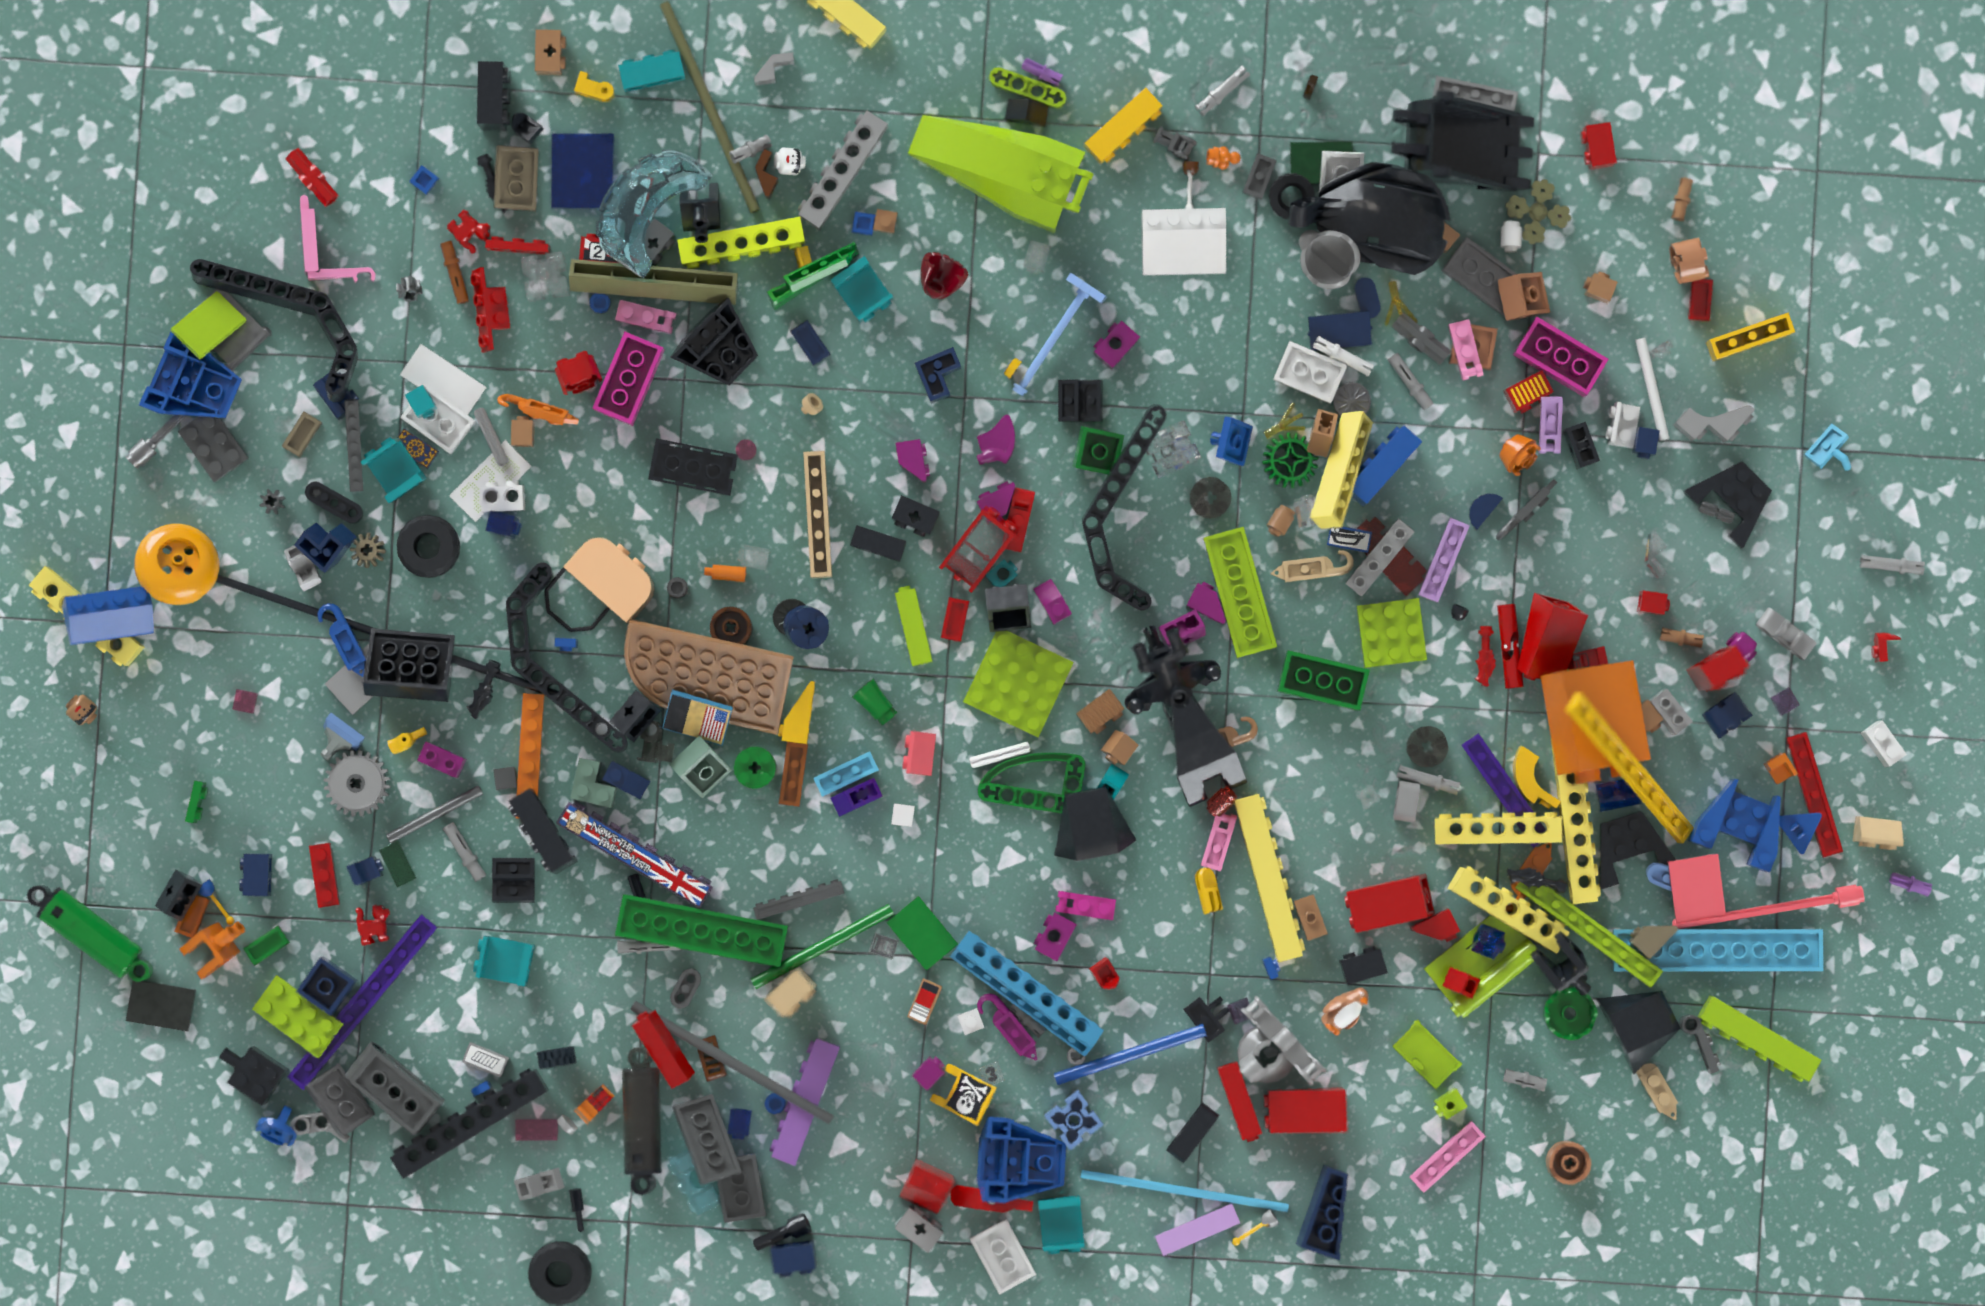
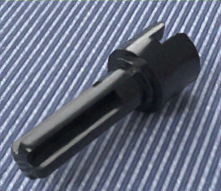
[753,1213,812,1251]

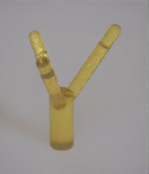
[1384,281,1418,326]
[1263,403,1305,439]

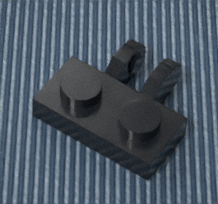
[1183,996,1231,1043]

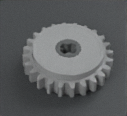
[323,750,391,817]

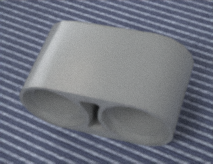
[1393,781,1420,823]

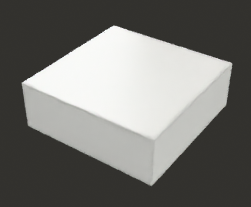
[891,804,915,827]

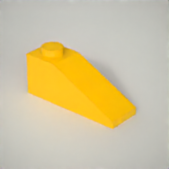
[778,681,815,744]

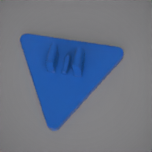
[1779,812,1822,854]

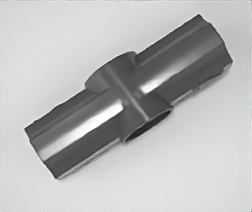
[1391,313,1451,365]

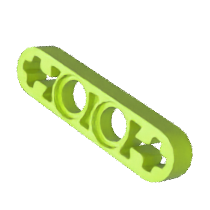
[989,67,1066,109]

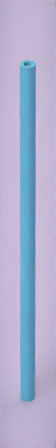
[1081,1170,1289,1212]

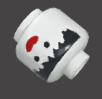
[774,148,806,175]

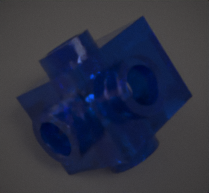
[1471,923,1506,960]

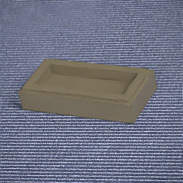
[282,411,322,458]

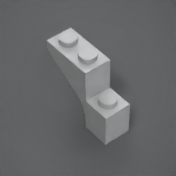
[1673,405,1755,442]

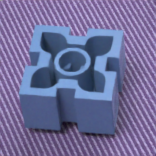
[1044,1090,1104,1150]

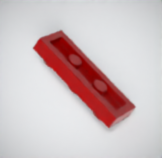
[485,236,550,255]
[309,843,340,908]

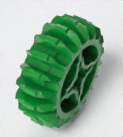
[1262,432,1319,489]

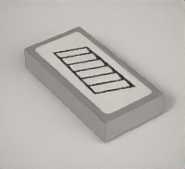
[462,1042,509,1077]

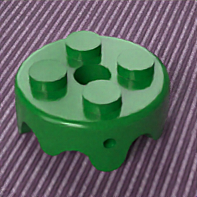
[1543,987,1598,1040]

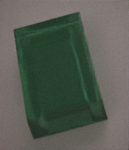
[379,841,417,888]

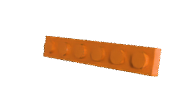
[516,693,545,819]

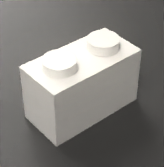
[1861,720,1907,767]

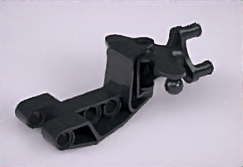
[1124,625,1247,807]

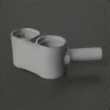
[291,1112,350,1143]

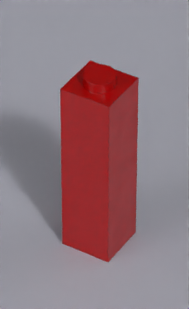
[632,1010,695,1089]
[1217,1061,1262,1142]

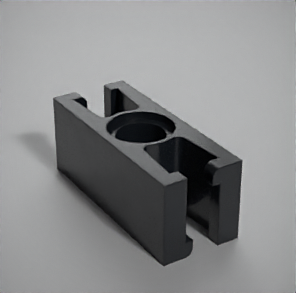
[850,525,907,562]

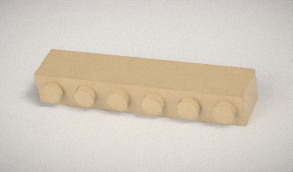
[803,451,832,578]

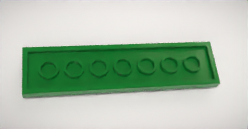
[615,894,788,967]

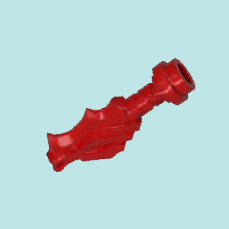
[1474,626,1496,687]

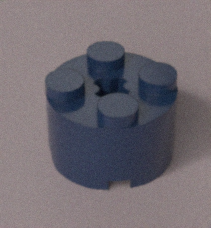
[783,605,829,649]
[1702,692,1753,739]

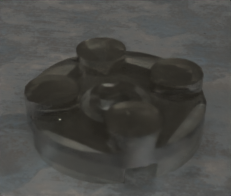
[1189,477,1231,519]
[1406,726,1448,768]

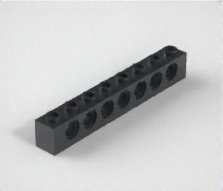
[390,1068,549,1179]

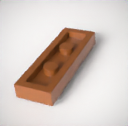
[779,742,808,807]

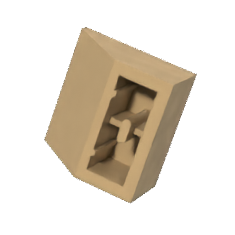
[1853,816,1904,850]

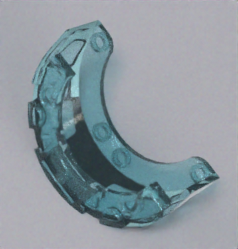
[596,150,713,278]

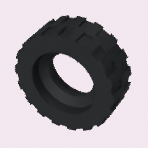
[1269,173,1315,220]

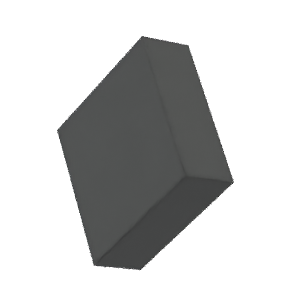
[493,767,517,790]

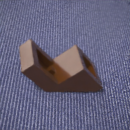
[755,149,778,200]

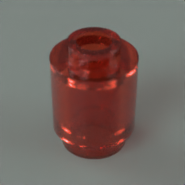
[1206,786,1237,817]

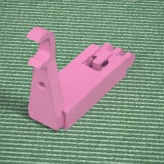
[300,195,375,283]

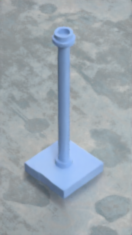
[1012,273,1107,396]

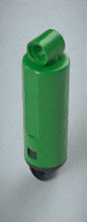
[27,885,153,981]

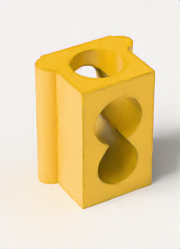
[794,246,812,269]

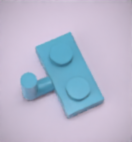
[1804,424,1851,470]

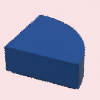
[471,1080,492,1097]

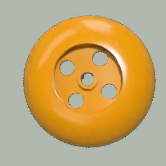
[134,524,220,605]

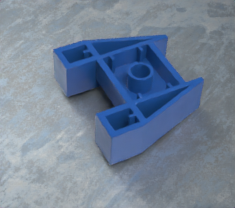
[1688,779,1781,872]

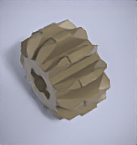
[350,533,386,568]

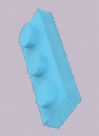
[813,751,879,797]

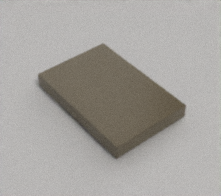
[494,145,538,211]

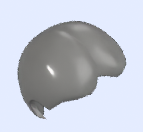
[1299,230,1361,289]

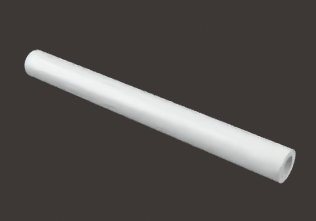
[1635,338,1670,441]

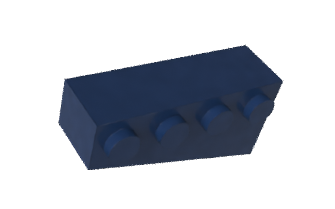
[1296,1164,1348,1261]

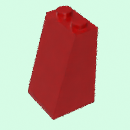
[1517,593,1588,681]
[1345,873,1435,933]
[1263,1087,1347,1133]
[899,1159,954,1214]

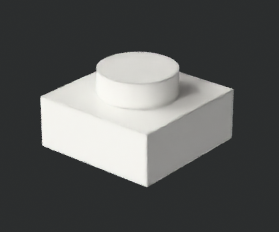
[957,1008,984,1035]

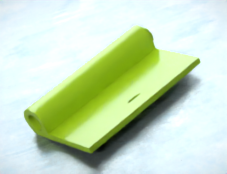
[1423,913,1537,1018]

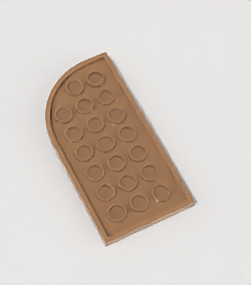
[624,619,794,735]

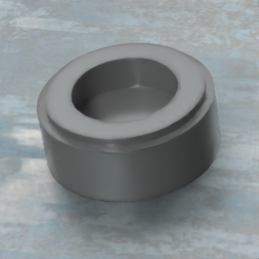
[667,577,688,599]

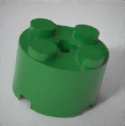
[734,746,776,789]

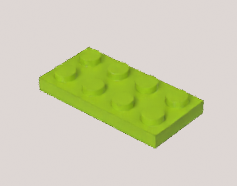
[252,975,343,1058]

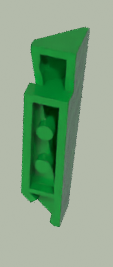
[767,242,859,310]

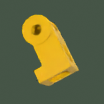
[574,71,615,102]

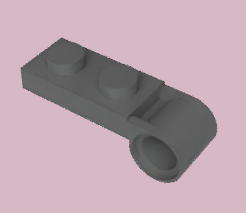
[1679,1014,1720,1074]

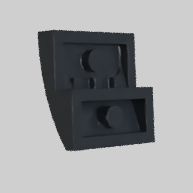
[1058,379,1103,422]
[492,858,535,903]

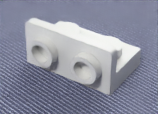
[1605,402,1640,448]

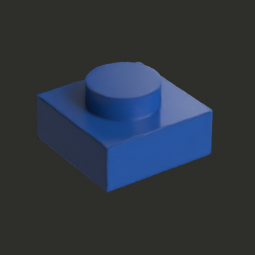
[555,638,578,652]
[1262,956,1280,980]

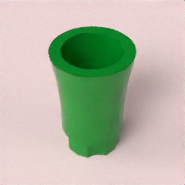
[852,678,897,726]

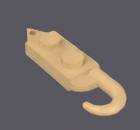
[1270,550,1354,583]
[1636,1063,1678,1120]

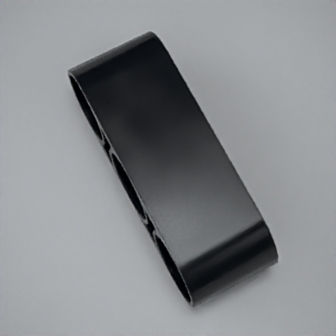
[1166,1102,1220,1163]

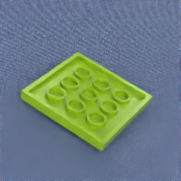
[963,631,1074,738]

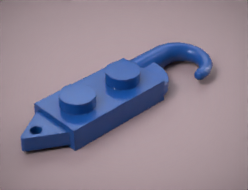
[317,603,367,677]

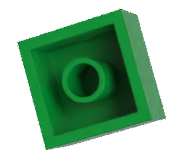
[1073,426,1125,475]

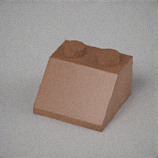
[1497,272,1550,321]

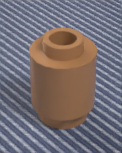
[1266,505,1295,537]

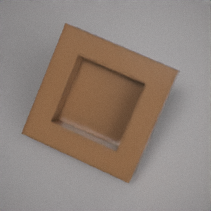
[873,209,897,234]

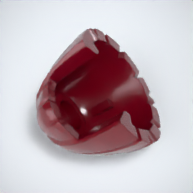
[920,252,969,299]

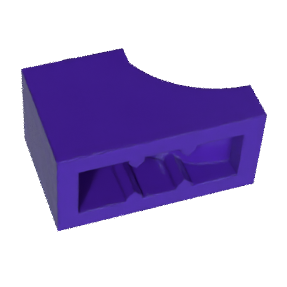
[830,778,883,817]

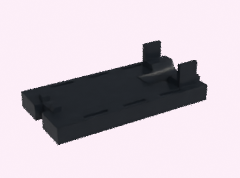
[648,438,738,496]

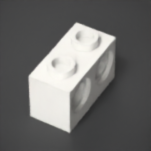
[480,481,525,512]

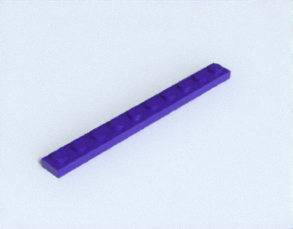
[287,914,438,1090]

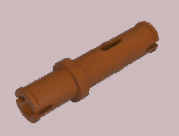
[440,241,469,304]

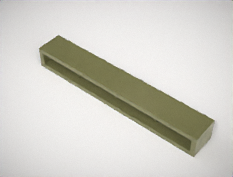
[569,259,738,305]

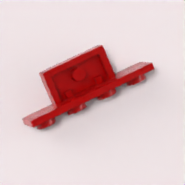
[471,267,510,353]

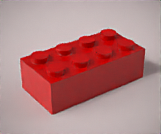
[1686,645,1750,692]

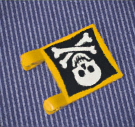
[930,1064,997,1126]

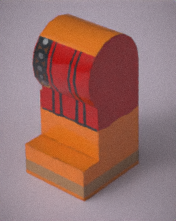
[574,1084,614,1124]

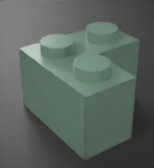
[570,758,617,808]

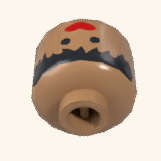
[65,695,97,725]

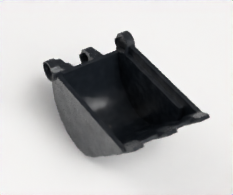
[1391,91,1534,192]

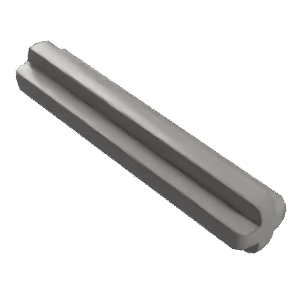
[474,407,509,466]

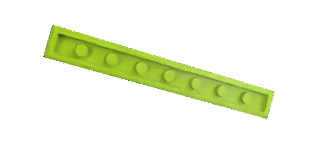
[1515,882,1663,988]

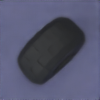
[396,515,460,578]
[528,1241,592,1305]

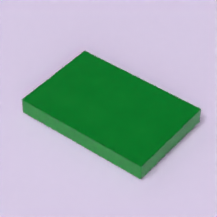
[886,896,958,971]

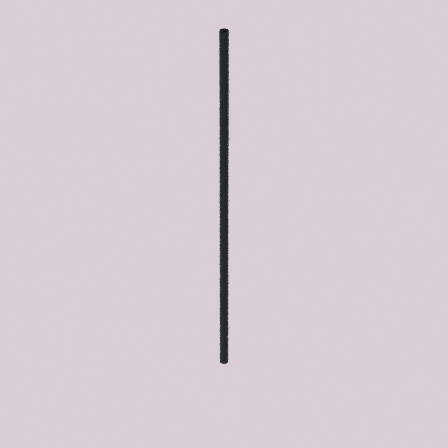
[175,560,559,695]

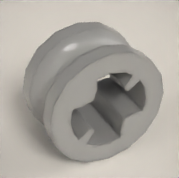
[1067,1047,1086,1065]

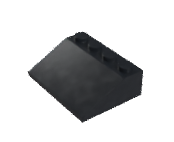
[363,629,455,702]

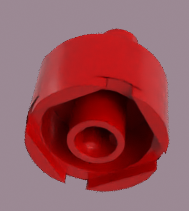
[554,351,602,395]

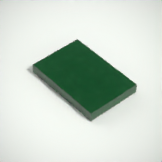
[1290,142,1353,185]

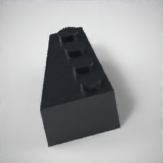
[508,788,578,874]

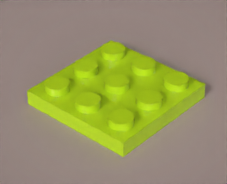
[1356,598,1427,668]

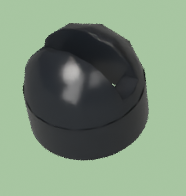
[1451,604,1469,621]

